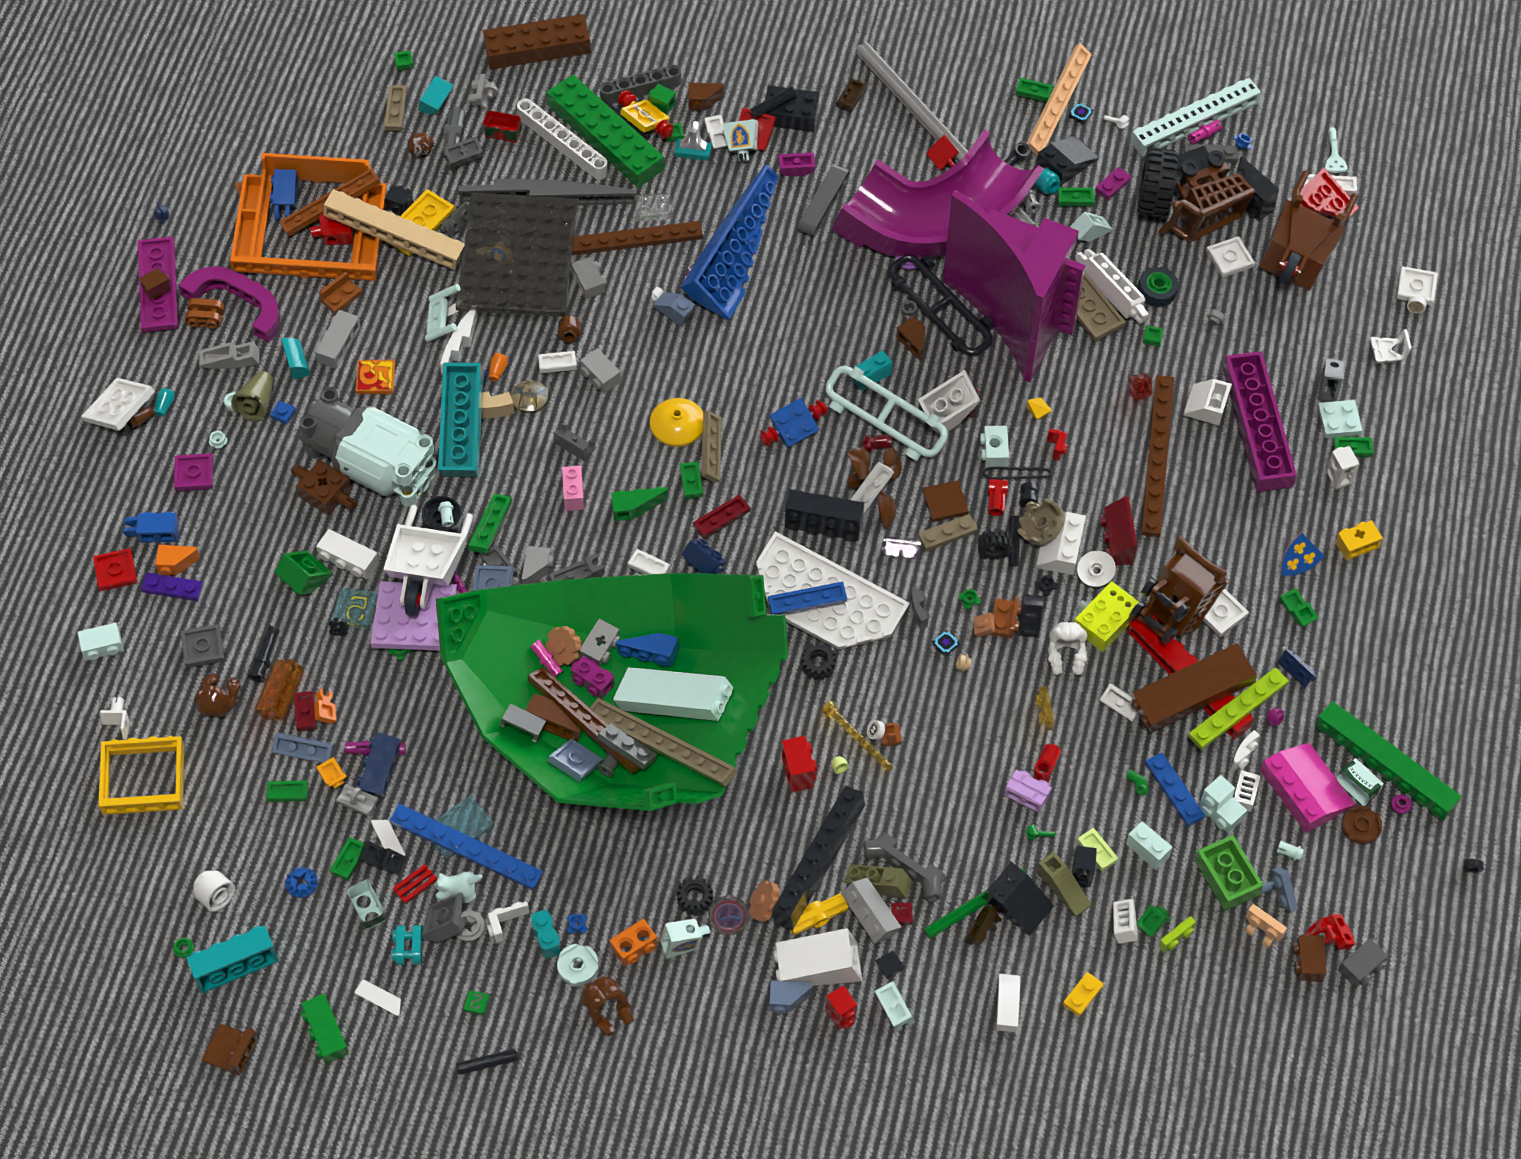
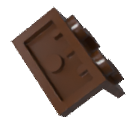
[202,1024,258,1076]

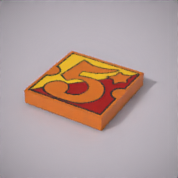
[356,360,395,394]

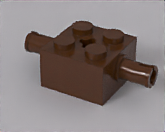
[291,460,357,516]

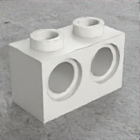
[1326,446,1359,489]

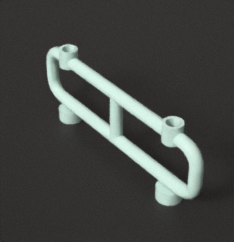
[826,366,948,461]

